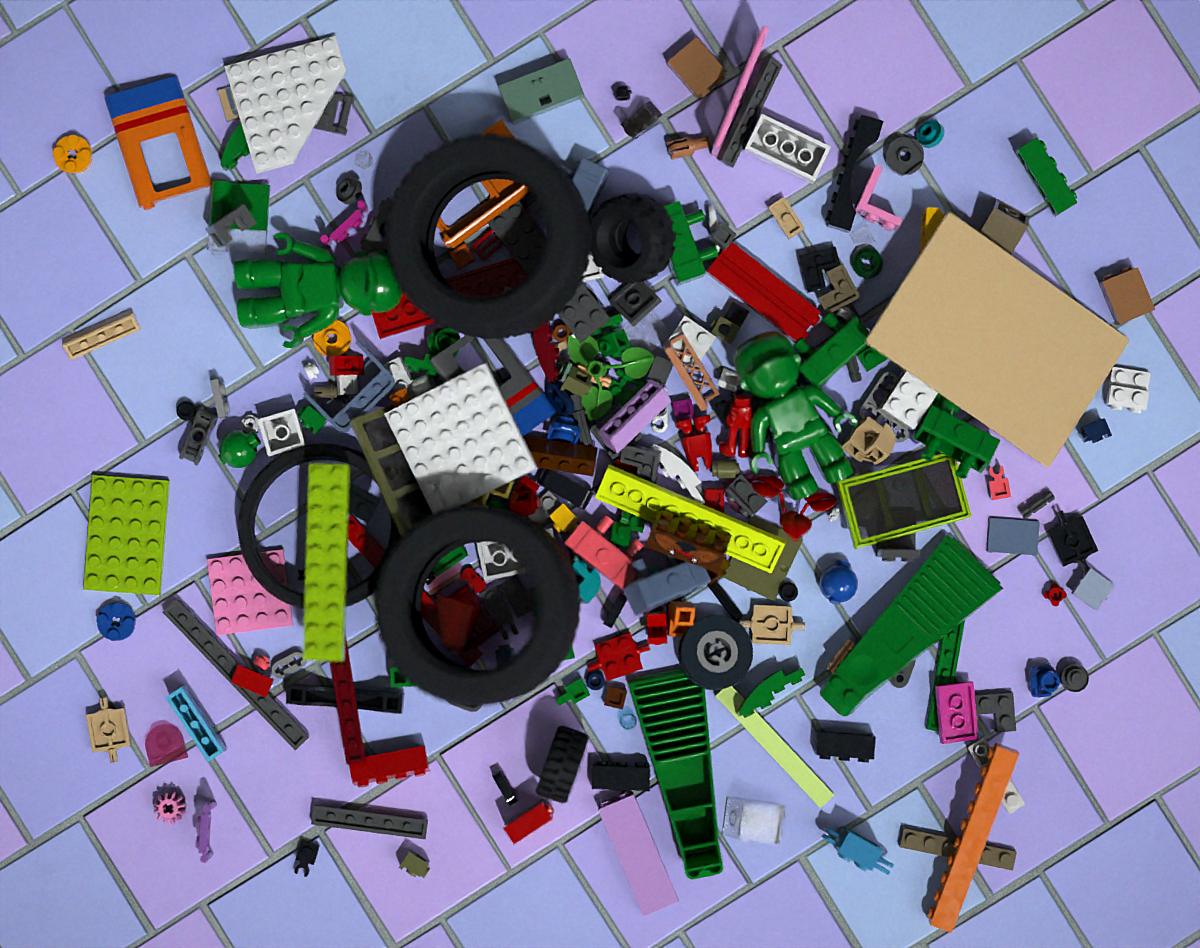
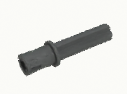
[569,394,594,447]

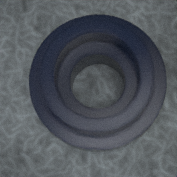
[586,671,605,690]

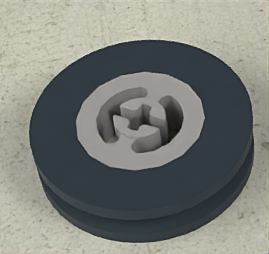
[678,615,753,690]

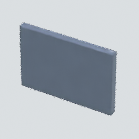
[987,517,1040,556]

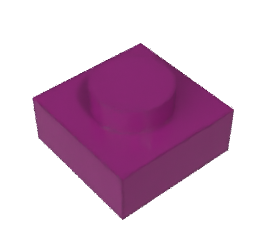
[672,399,695,421]

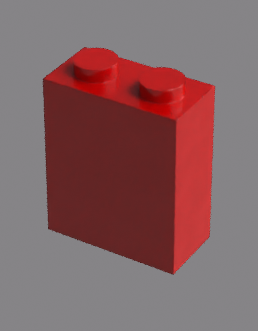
[503,799,554,845]

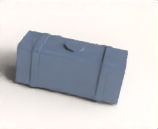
[538,158,609,216]
[624,554,711,615]

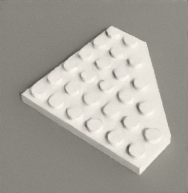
[224,36,346,174]

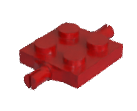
[587,633,651,682]

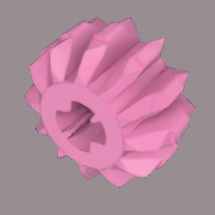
[153,791,186,824]

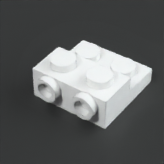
[1105,367,1151,414]

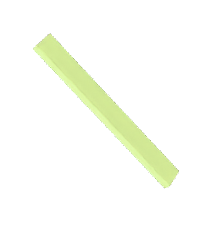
[715,686,834,808]

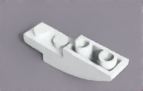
[651,444,705,504]
[968,738,1026,815]

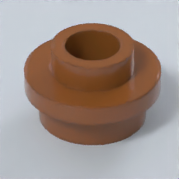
[553,323,571,342]

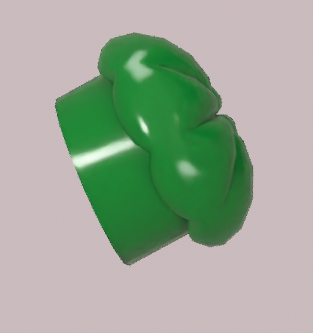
[427,327,461,357]

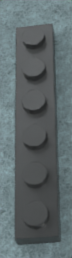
[716,56,783,168]
[311,804,428,839]

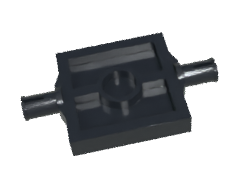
[1047,510,1099,573]

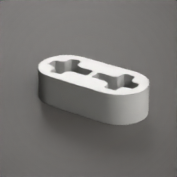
[272,652,307,678]

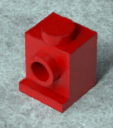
[509,490,541,515]

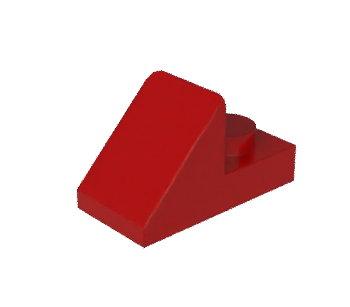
[329,356,364,376]

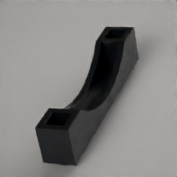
[825,114,884,233]
[286,683,405,714]

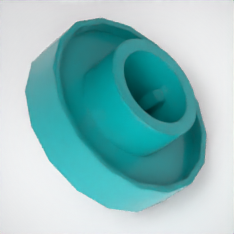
[916,120,945,148]

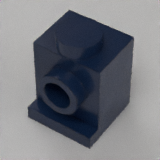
[1080,418,1112,443]

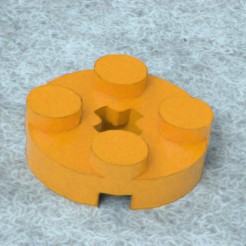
[53,135,93,174]
[313,320,352,357]

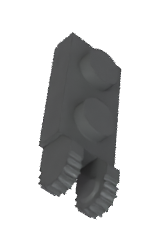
[479,585,519,640]

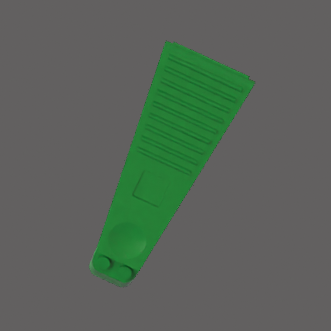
[820,535,1004,716]
[627,669,723,879]

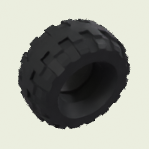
[590,193,676,284]

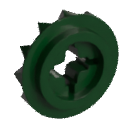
[852,248,883,279]

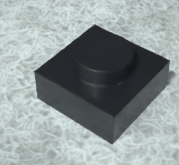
[724,302,750,327]

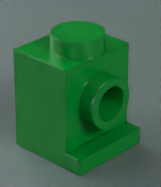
[297,405,328,435]

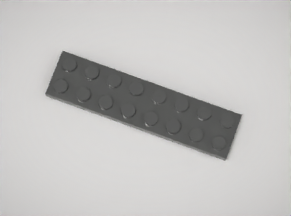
[487,201,611,343]

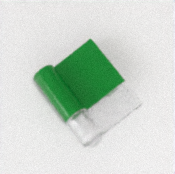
[207,181,270,255]

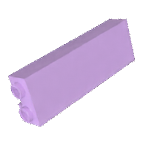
[598,792,679,917]

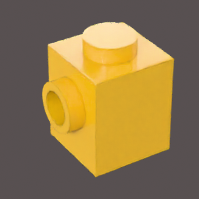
[549,503,579,533]

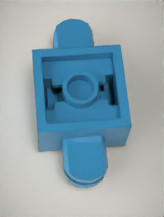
[822,827,894,875]

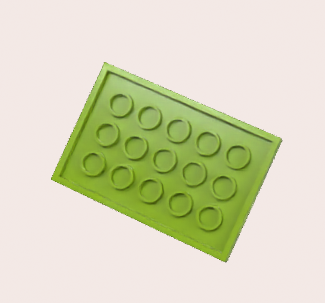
[83,475,170,595]

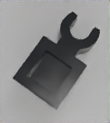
[294,840,320,877]

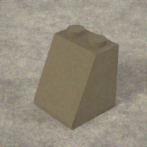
[978,199,1030,255]

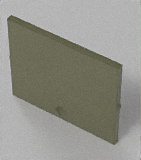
[723,516,803,602]

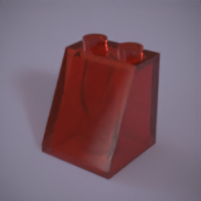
[437,595,481,654]

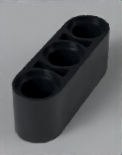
[537,469,594,510]

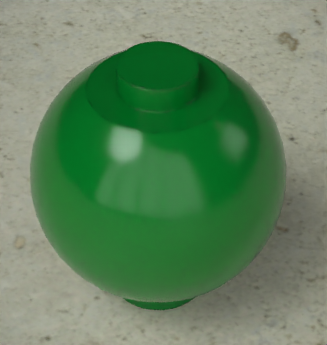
[218,430,261,468]

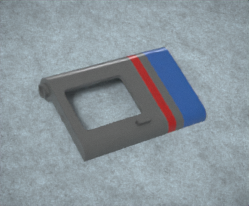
[430,335,557,436]

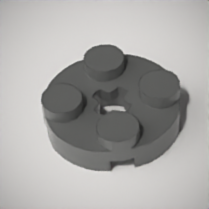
[885,137,924,176]

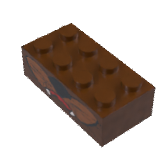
[645,509,732,573]

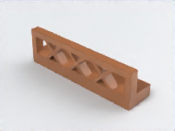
[663,332,720,411]

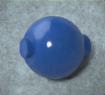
[819,560,858,605]

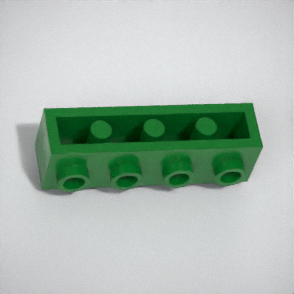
[1015,138,1078,217]

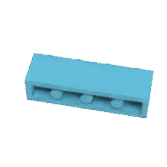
[165,686,227,762]

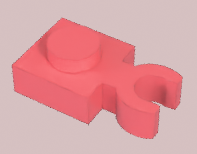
[988,465,1011,500]

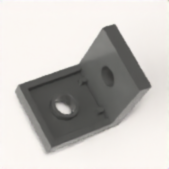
[876,511,920,561]

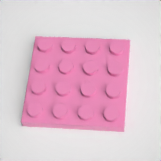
[207,549,293,635]

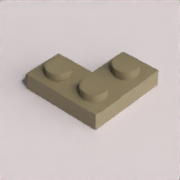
[818,264,861,316]

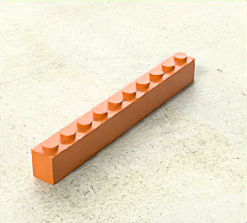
[927,742,1019,933]

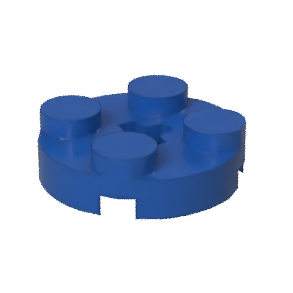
[96,603,136,641]

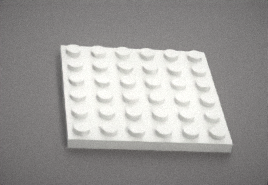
[384,363,538,514]

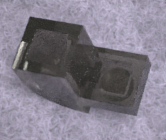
[620,101,663,139]

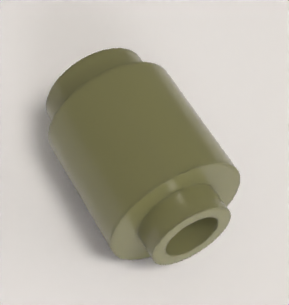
[712,459,739,479]

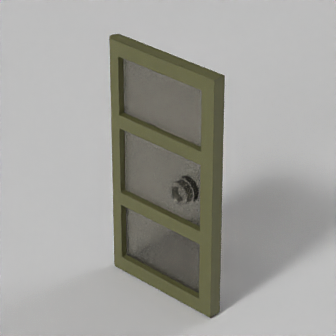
[349,404,433,536]

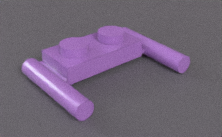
[196,801,217,863]

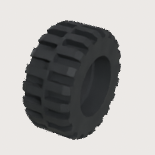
[535,725,589,804]

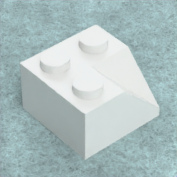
[663,316,716,367]
[257,409,307,457]

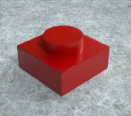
[514,475,540,493]

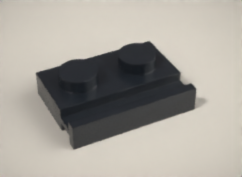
[349,482,381,523]

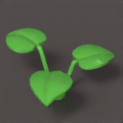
[568,335,654,421]

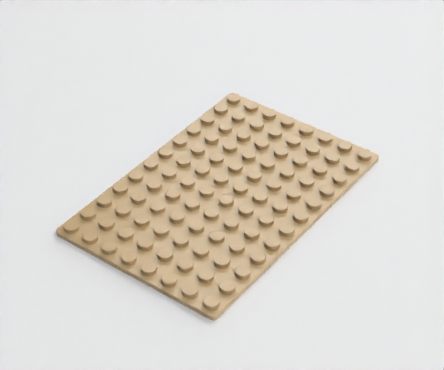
[866,213,1129,467]

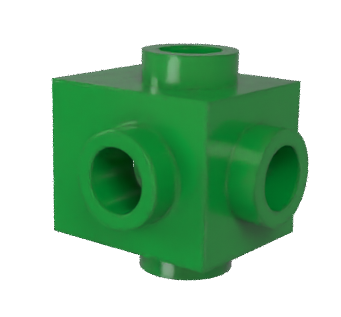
[597,329,631,359]

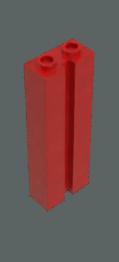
[706,242,821,343]

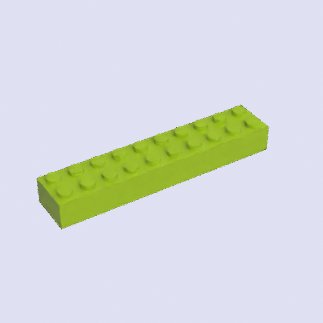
[303,464,351,661]

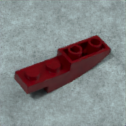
[534,319,559,383]

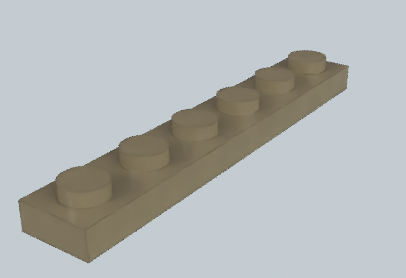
[899,828,1017,871]

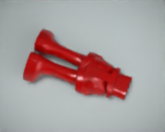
[719,395,752,458]

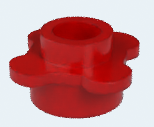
[1043,583,1067,606]

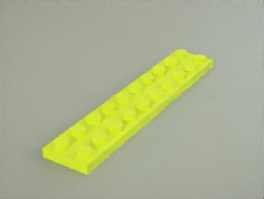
[595,464,787,573]

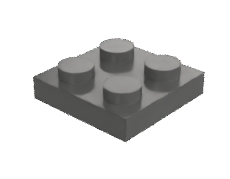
[609,281,662,327]

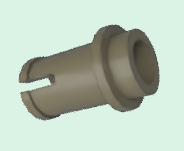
[314,384,339,400]

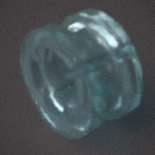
[620,712,637,730]

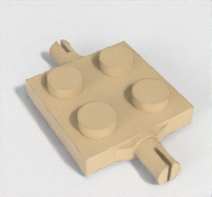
[739,605,805,645]
[86,697,132,763]

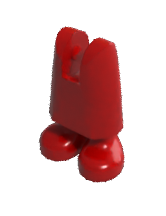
[674,415,713,472]

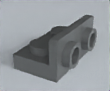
[725,474,768,518]

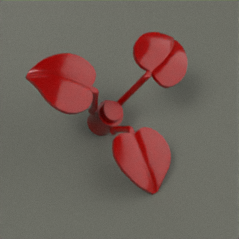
[749,474,837,542]

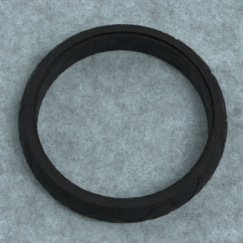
[238,443,406,609]

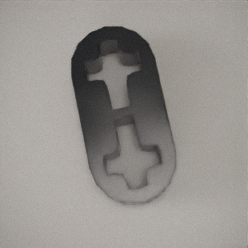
[603,592,627,628]
[492,770,518,806]

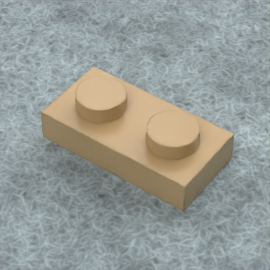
[768,197,805,240]

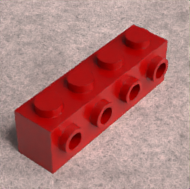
[349,746,430,788]

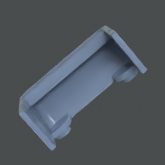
[303,340,395,432]

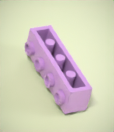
[598,379,671,453]

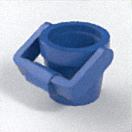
[546,416,581,444]
[1029,665,1060,697]

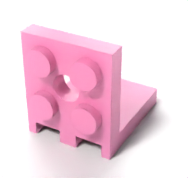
[855,165,903,231]

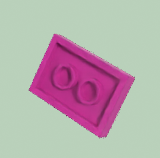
[935,681,979,744]

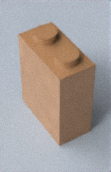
[667,37,727,99]
[1099,266,1156,326]

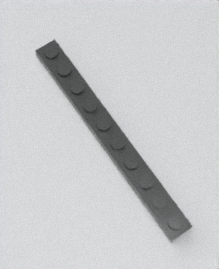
[163,599,310,750]

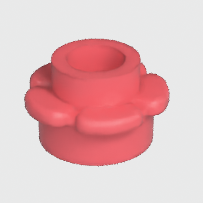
[252,654,271,671]

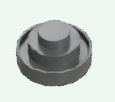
[337,176,362,205]
[1060,664,1089,692]

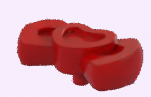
[460,567,486,593]

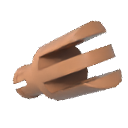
[666,135,711,160]

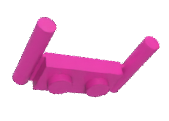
[320,201,369,247]

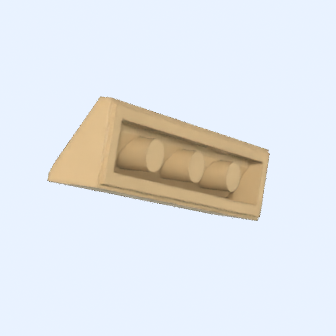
[62,309,141,360]

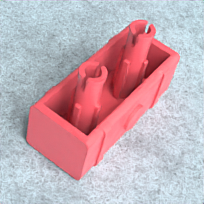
[564,514,644,592]

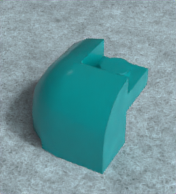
[569,555,601,604]

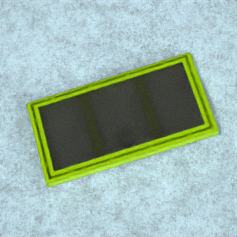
[836,454,971,549]

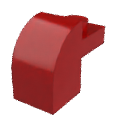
[647,604,667,645]

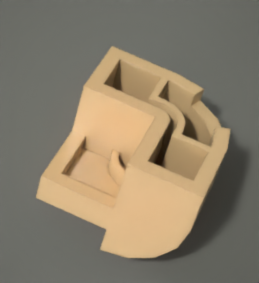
[841,416,896,465]

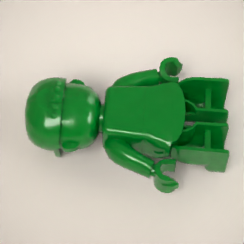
[234,232,402,349]
[734,331,857,500]

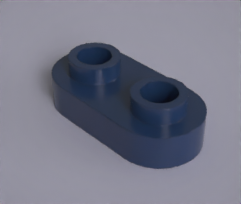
[545,381,574,416]

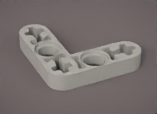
[859,372,909,443]

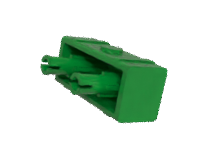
[663,201,718,286]
[794,312,870,387]
[913,404,1000,479]

